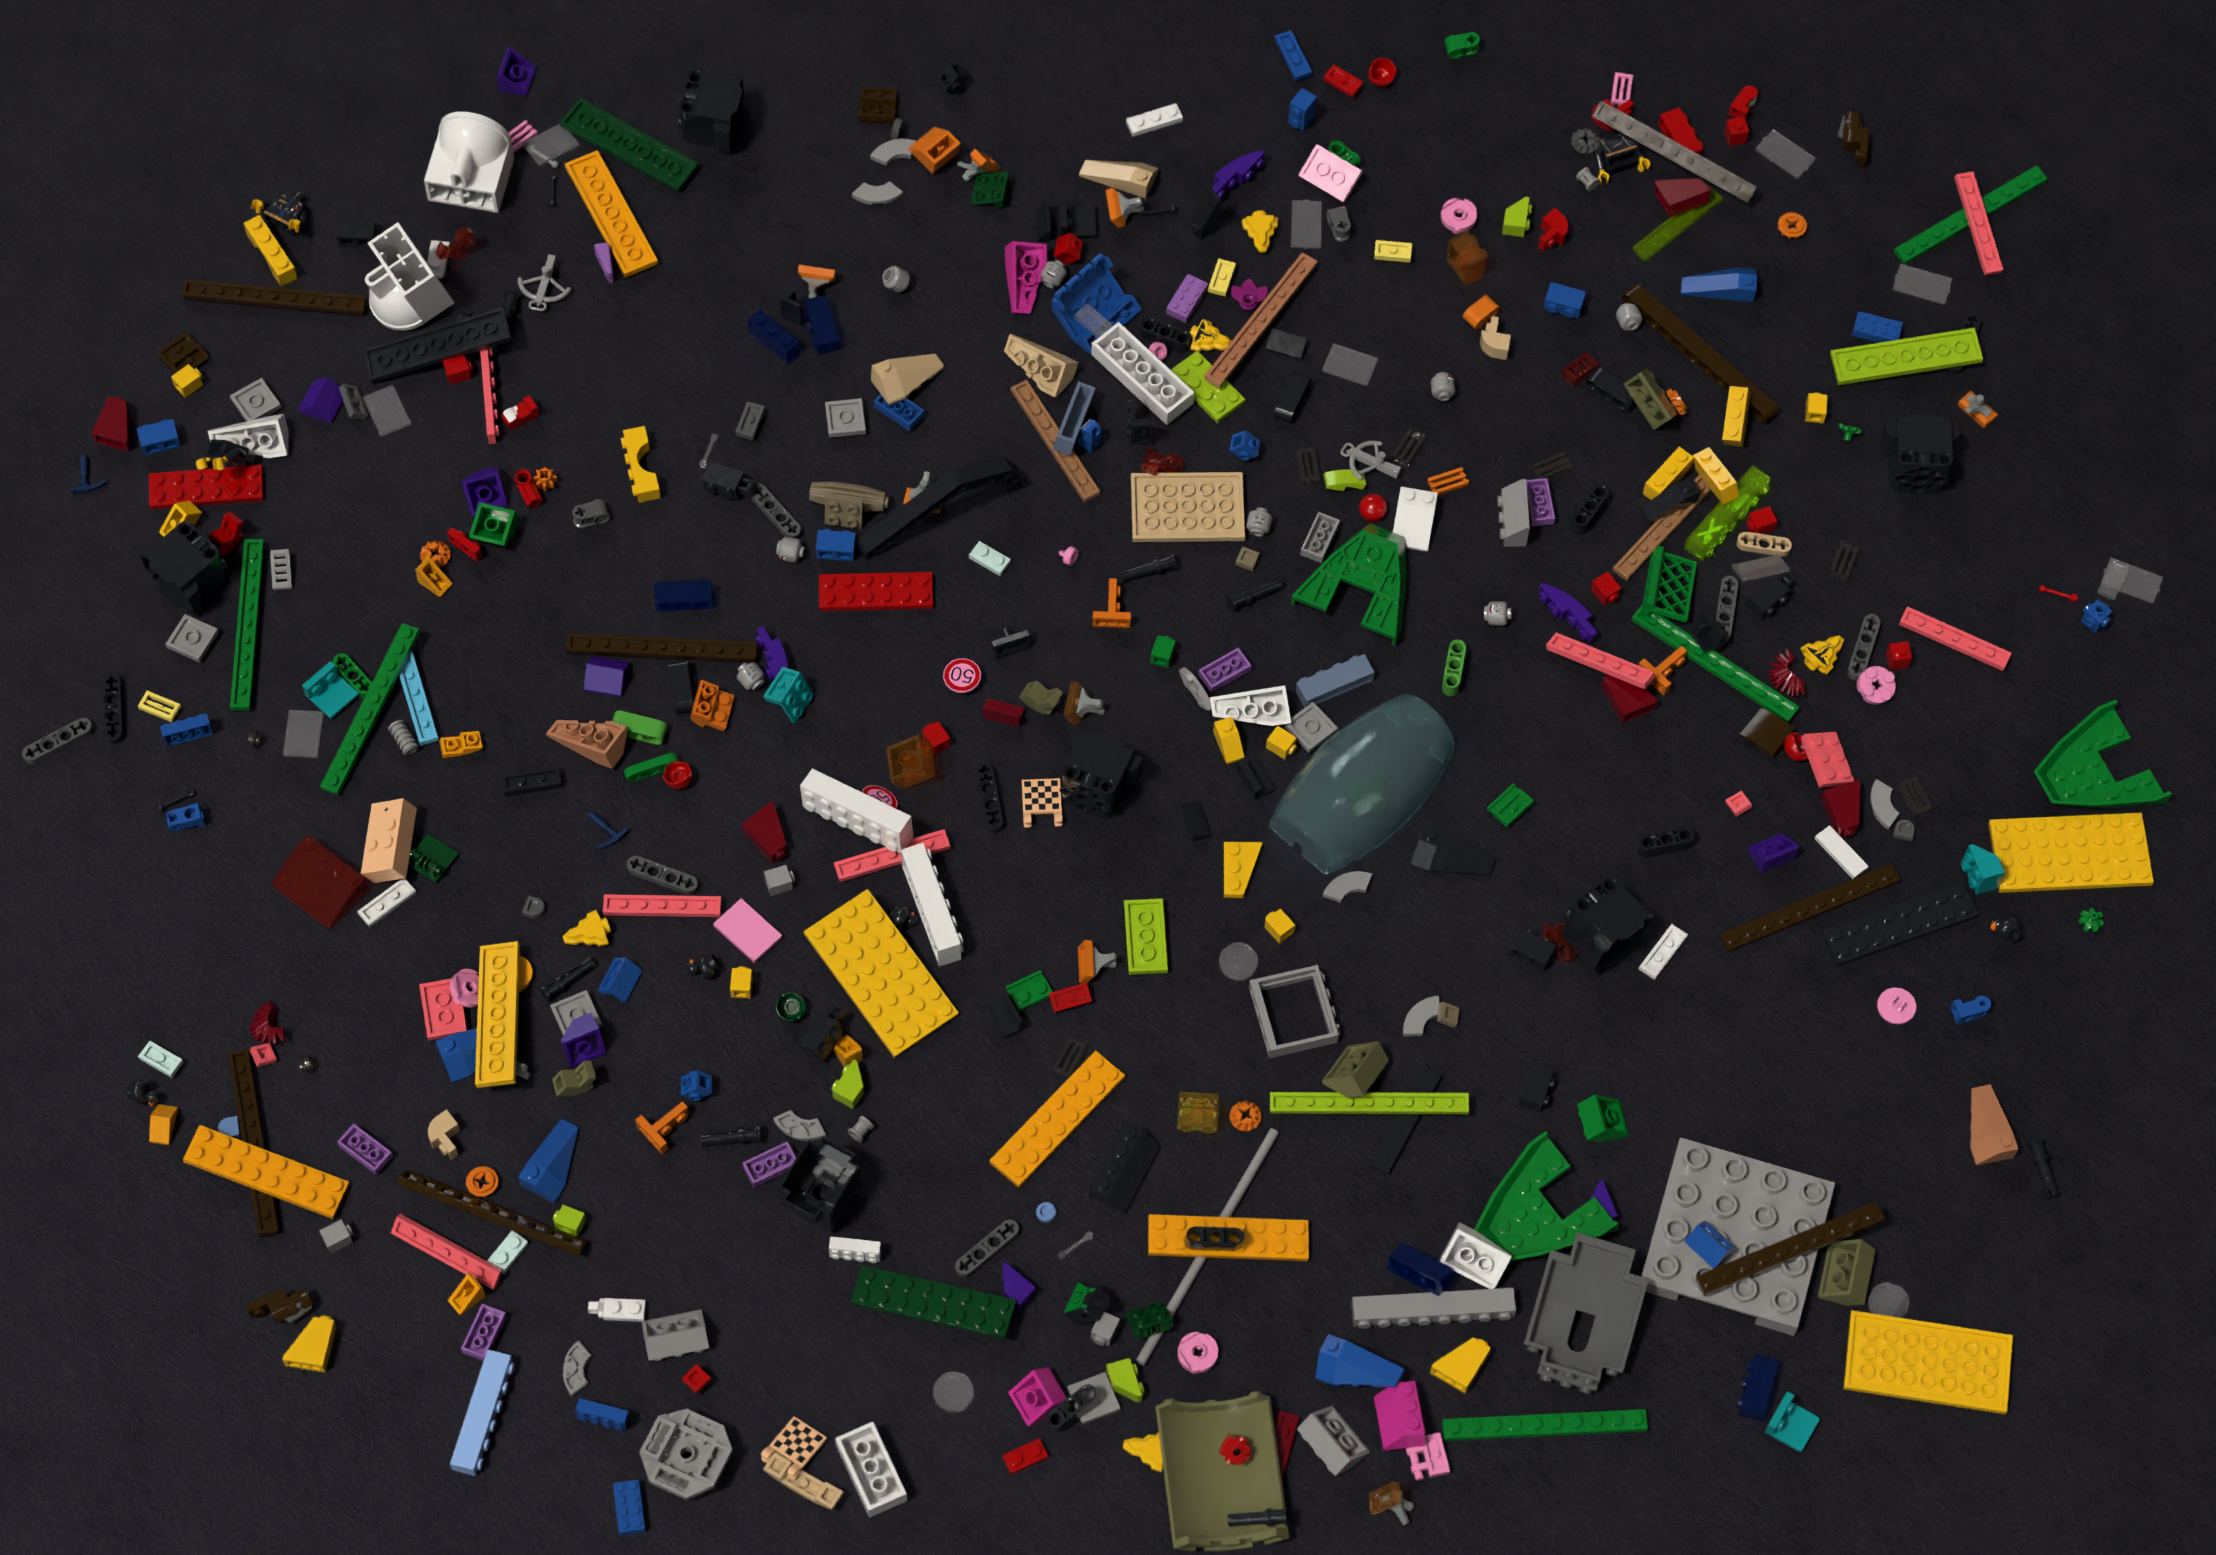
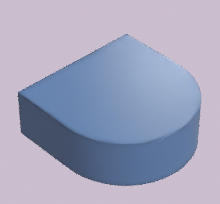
[218,1116,240,1138]

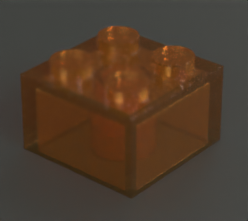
[1446,231,1488,286]
[886,734,935,789]

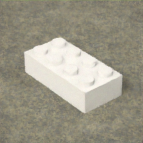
[829,1236,881,1263]

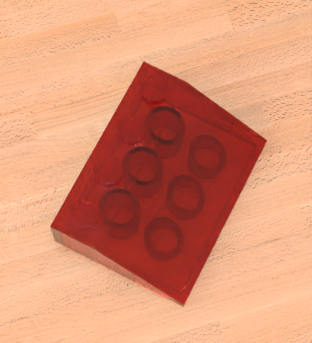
[271,834,368,930]

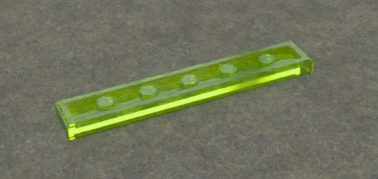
[1633,186,1722,261]

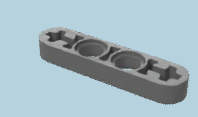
[750,484,801,539]
[1715,576,1738,643]
[1847,614,1880,681]
[22,718,93,765]
[627,856,698,895]
[955,1220,1019,1278]

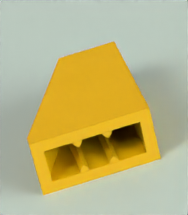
[282,1316,336,1373]
[1430,1337,1491,1393]

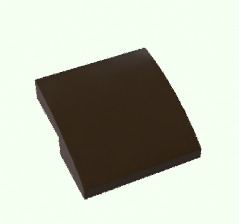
[859,87,897,123]
[157,331,209,374]
[1740,708,1795,757]

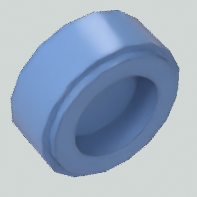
[1036,1202,1057,1223]

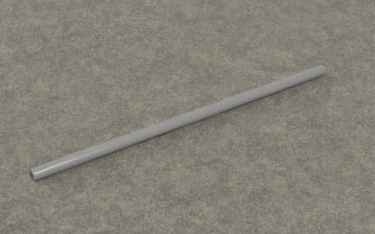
[1136,1128,1279,1366]

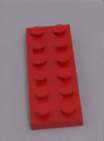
[149,465,263,510]
[819,572,933,611]

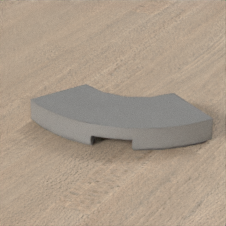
[870,139,916,166]
[852,181,903,205]
[1179,667,1212,711]
[1870,779,1899,830]
[1323,871,1372,903]
[1403,996,1439,1037]
[773,1110,826,1141]
[563,1340,592,1397]

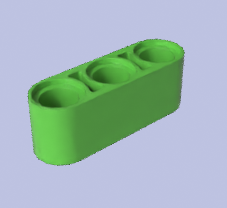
[1442,640,1466,696]
[612,711,668,745]

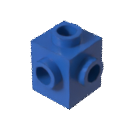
[1229,430,1261,461]
[2081,599,2112,633]
[681,1070,712,1101]

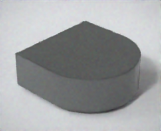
[890,118,902,140]
[1893,820,1915,842]
[522,896,545,918]

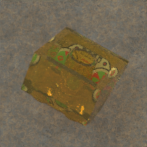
[1177,1092,1219,1133]

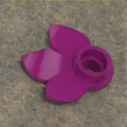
[1231,279,1268,310]

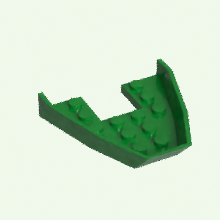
[1291,523,1407,646]
[2034,700,2171,808]
[1474,1131,1619,1261]

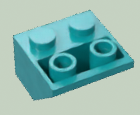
[1961,844,2005,895]

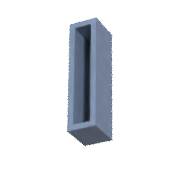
[1053,381,1095,455]
[1296,654,1375,707]

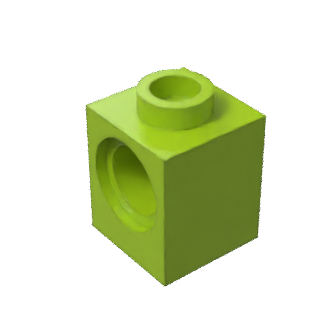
[553,1205,586,1237]

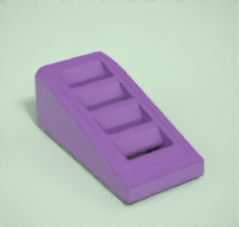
[594,243,614,283]

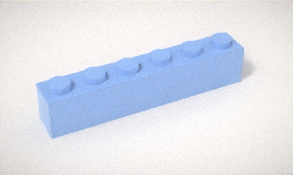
[450,1350,515,1476]

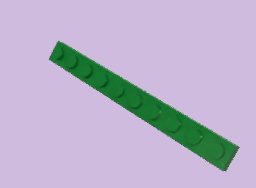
[1894,166,2048,265]
[230,539,264,711]
[1631,605,1799,723]
[320,623,420,796]
[1442,1409,1648,1441]

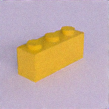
[1722,386,1750,447]
[1643,447,1693,500]
[1693,447,1739,505]

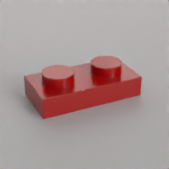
[1323,65,1363,98]
[447,527,482,562]
[1048,982,1092,1012]
[1002,1439,1048,1475]

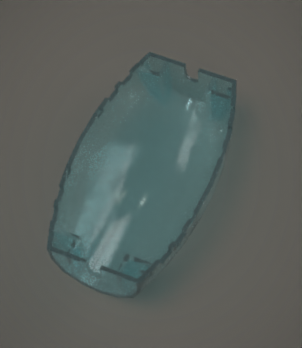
[1269,693,1455,875]

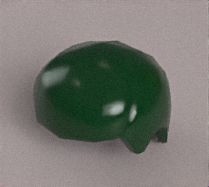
[775,992,806,1022]

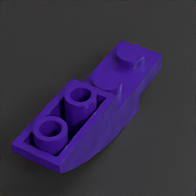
[1212,150,1265,200]
[1538,583,1597,645]
[755,626,788,681]

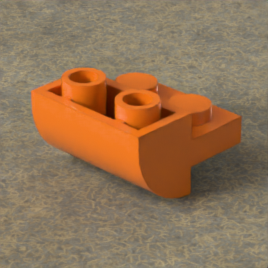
[690,680,734,731]

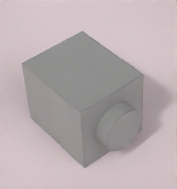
[764,865,795,896]
[319,1220,353,1254]
[1091,1312,1120,1346]

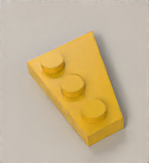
[1224,842,1263,898]

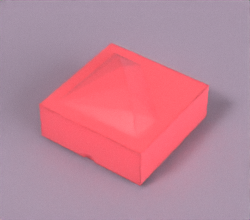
[1725,790,1752,817]
[250,1043,277,1067]

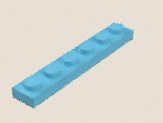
[390,645,439,746]

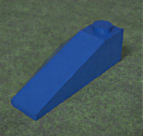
[1681,267,1757,302]
[436,1028,519,1084]
[518,1119,579,1203]
[1315,1334,1405,1388]

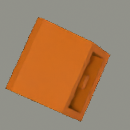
[908,127,961,174]

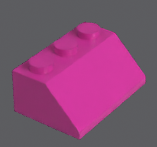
[1374,1381,1425,1451]

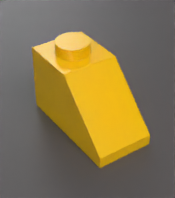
[159,501,202,537]
[1213,717,1244,765]

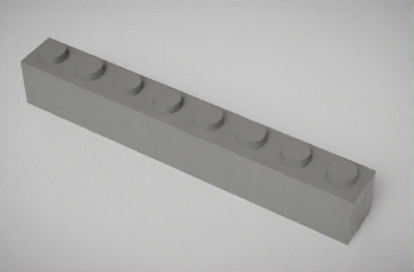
[1351,1288,1516,1329]

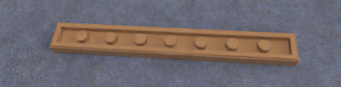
[1011,380,1100,503]
[1612,475,1711,581]

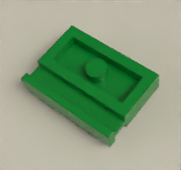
[1487,783,1534,828]
[1006,970,1053,1013]

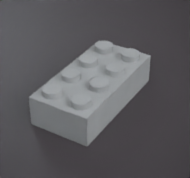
[1300,512,1340,563]

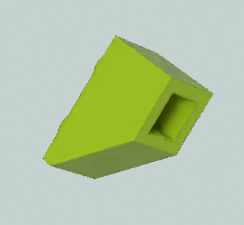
[1502,197,1532,237]
[832,1059,864,1109]
[1106,1358,1145,1403]

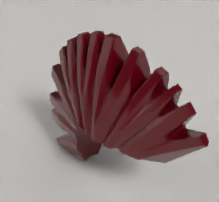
[1769,649,1805,696]
[250,1000,285,1045]

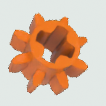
[533,467,557,491]

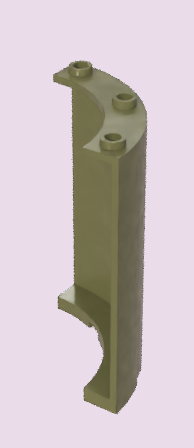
[1156,1391,1289,1552]

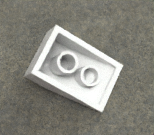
[1393,487,1438,552]
[1439,1222,1512,1289]

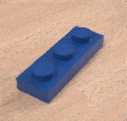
[1275,31,1312,81]

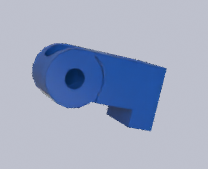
[1077,419,1102,453]
[166,803,206,832]
[1950,996,1991,1025]

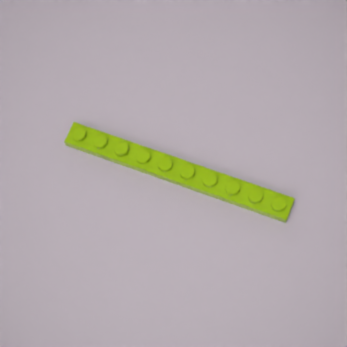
[1270,1092,1469,1114]

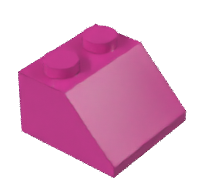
[1008,1367,1067,1427]

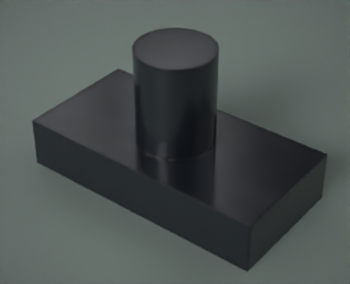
[991,628,1031,659]

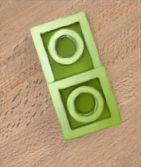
[1324,470,1366,491]

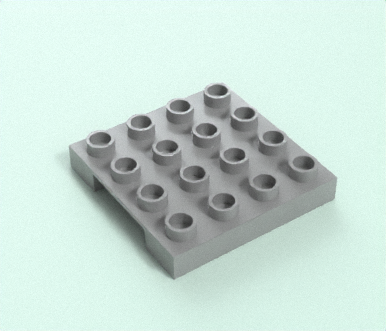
[1641,1137,1835,1336]

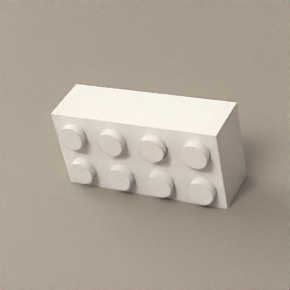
[835,1422,907,1518]

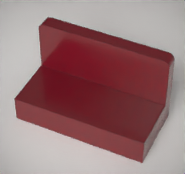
[982,698,1024,727]

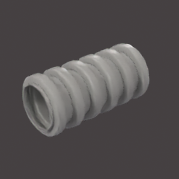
[388,720,419,756]

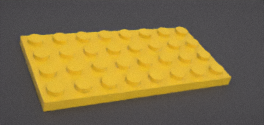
[1988,813,2154,893]
[803,889,959,1058]
[1843,1310,2013,1414]

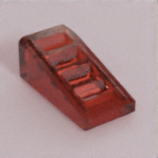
[1561,352,1599,387]

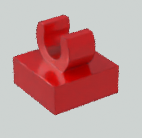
[682,1364,711,1394]

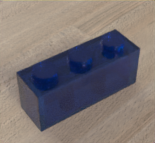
[802,295,840,355]
[747,309,800,364]
[654,579,712,612]
[1387,1243,1453,1296]
[1736,1353,1779,1422]

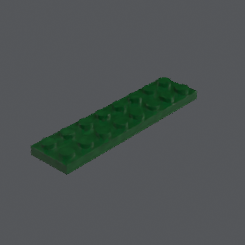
[560,98,699,193]
[850,1265,1017,1340]

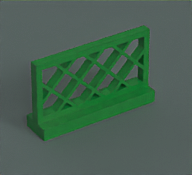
[1641,545,1697,623]

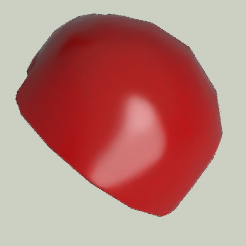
[1368,58,1396,87]
[1359,494,1387,521]
[1784,732,1808,761]
[662,761,693,790]

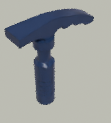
[71,455,107,494]
[588,811,629,850]

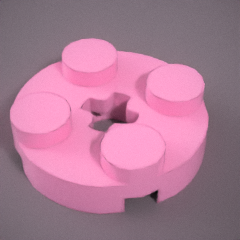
[1440,198,1477,234]
[1857,666,1896,705]
[450,969,479,1008]
[1178,1332,1218,1374]

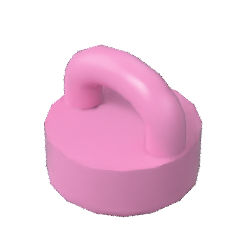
[1149,342,1167,361]
[1059,546,1079,566]

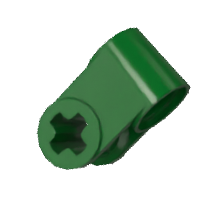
[1444,32,1480,59]
[1328,141,1361,166]

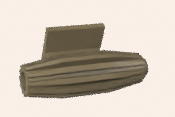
[809,482,889,529]

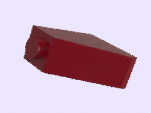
[1654,178,1711,218]
[92,396,131,452]
[1601,674,1658,724]
[1821,780,1860,838]
[742,801,787,864]

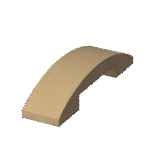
[763,1452,843,1510]

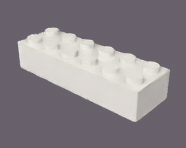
[1091,322,1194,425]
[800,769,913,854]
[901,843,963,966]

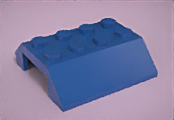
[1052,253,1142,354]

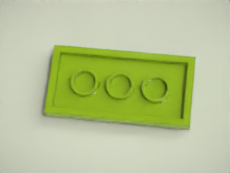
[1171,351,1245,423]
[1124,899,1168,975]

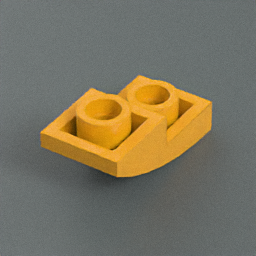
[439,731,482,758]

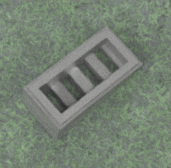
[270,549,292,590]

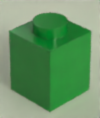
[1150,635,1176,668]

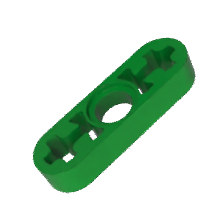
[333,653,372,699]
[624,753,679,782]

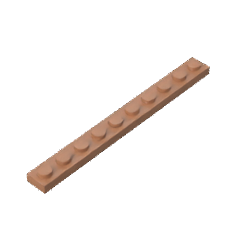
[1204,252,1318,388]

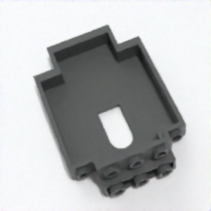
[1524,1233,1649,1394]

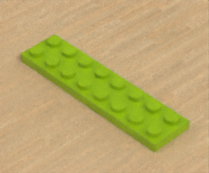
[1830,328,1983,385]

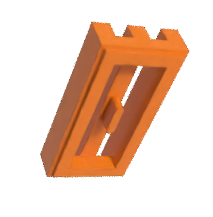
[1427,467,1469,496]

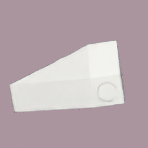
[208,414,289,458]
[1210,685,1291,726]

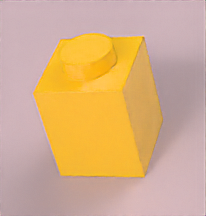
[171,364,203,398]
[1805,393,1827,423]
[1266,726,1297,760]
[1264,909,1295,944]
[730,966,753,998]

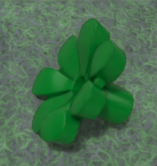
[1839,423,1862,441]
[2078,908,2104,932]

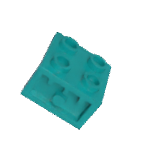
[302,661,358,719]
[763,667,814,723]
[1765,1392,1820,1452]

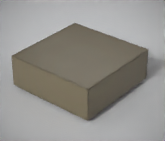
[1235,546,1260,571]
[1437,1002,1460,1028]

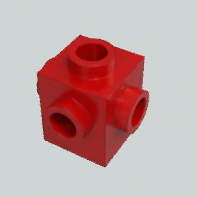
[1054,233,1083,265]
[1218,1433,1252,1466]

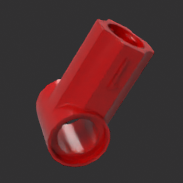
[515,469,542,508]

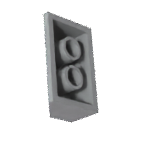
[1497,479,1530,547]
[642,1309,709,1361]
[1297,1406,1371,1476]

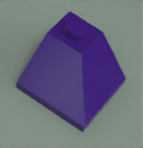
[462,466,508,516]
[561,1012,606,1068]

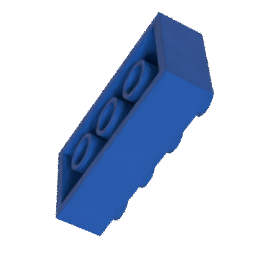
[1852,311,1903,343]
[874,394,924,431]
[160,714,213,747]
[575,1398,630,1431]
[613,1479,646,1536]

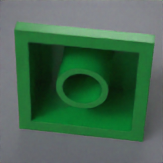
[469,502,519,547]
[1577,1094,1629,1142]

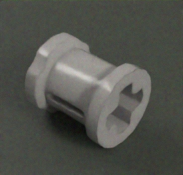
[1576,167,1600,191]
[848,1116,874,1142]

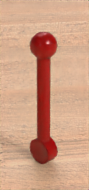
[2039,585,2078,602]

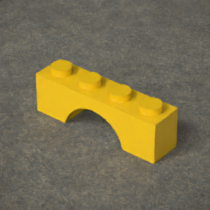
[244,215,297,287]
[621,426,660,503]

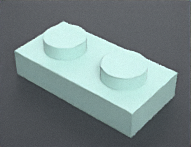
[969,541,1011,576]
[138,1041,183,1078]
[487,1231,528,1275]

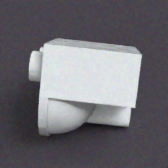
[424,112,514,213]
[365,222,454,331]

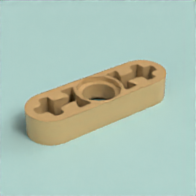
[1737,532,1792,557]

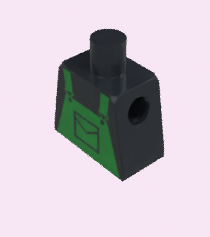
[1063,1281,1111,1325]

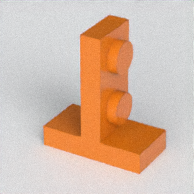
[1093,578,1131,628]
[1638,646,1687,696]
[635,1101,689,1155]

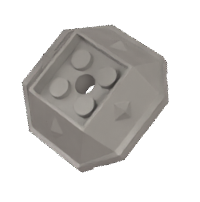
[640,1409,733,1500]

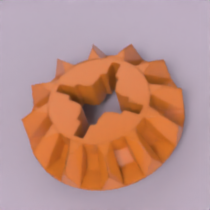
[1778,213,1807,239]
[1667,388,1687,415]
[420,540,451,567]
[1230,1100,1261,1131]
[466,1166,498,1198]

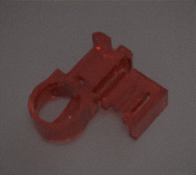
[435,227,475,260]
[1141,446,1183,476]
[1543,922,1577,963]

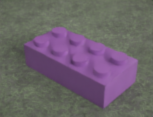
[1166,274,1208,323]
[1526,478,1555,526]
[1198,648,1251,693]
[337,1124,393,1175]
[742,1142,796,1188]
[461,1304,506,1361]

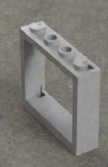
[1249,965,1341,1058]

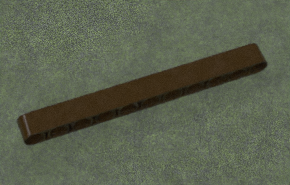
[1622,284,1779,423]

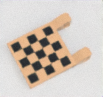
[1022,778,1062,828]
[761,1416,827,1480]

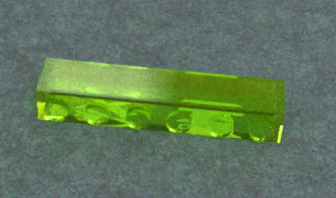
[1684,465,1771,561]

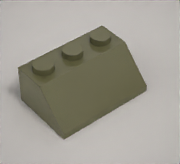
[1624,368,1677,430]
[1322,1041,1389,1098]
[1818,1239,1875,1306]

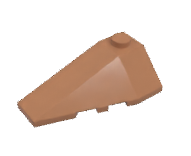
[546,720,628,769]
[1970,1084,2018,1166]

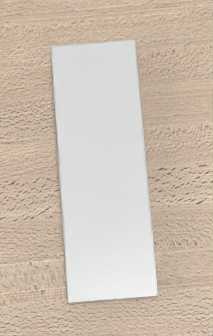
[1814,825,1869,879]
[357,878,416,927]
[1639,924,1688,980]

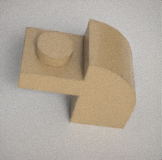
[1480,316,1511,360]
[428,1109,460,1160]

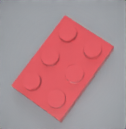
[1801,732,1854,788]
[419,979,467,1041]

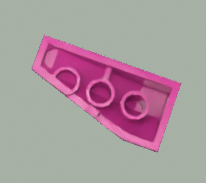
[1005,241,1047,314]

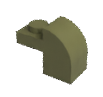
[1019,681,1063,715]
[552,1060,596,1097]

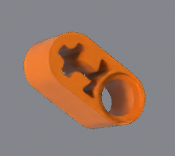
[1463,295,1500,330]

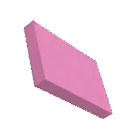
[1299,144,1363,203]
[713,898,782,964]

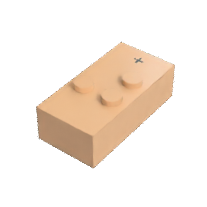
[361,798,417,883]

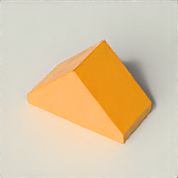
[415,556,453,597]
[833,1035,863,1067]
[149,1104,179,1145]
[448,1273,485,1315]

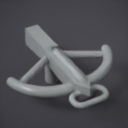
[518,254,571,311]
[1341,441,1401,480]

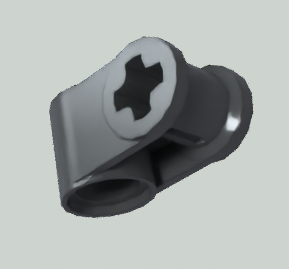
[1326,206,1351,242]
[572,499,610,529]

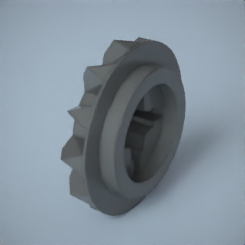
[1571,127,1600,154]

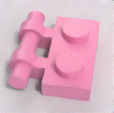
[1406,1433,1450,1481]

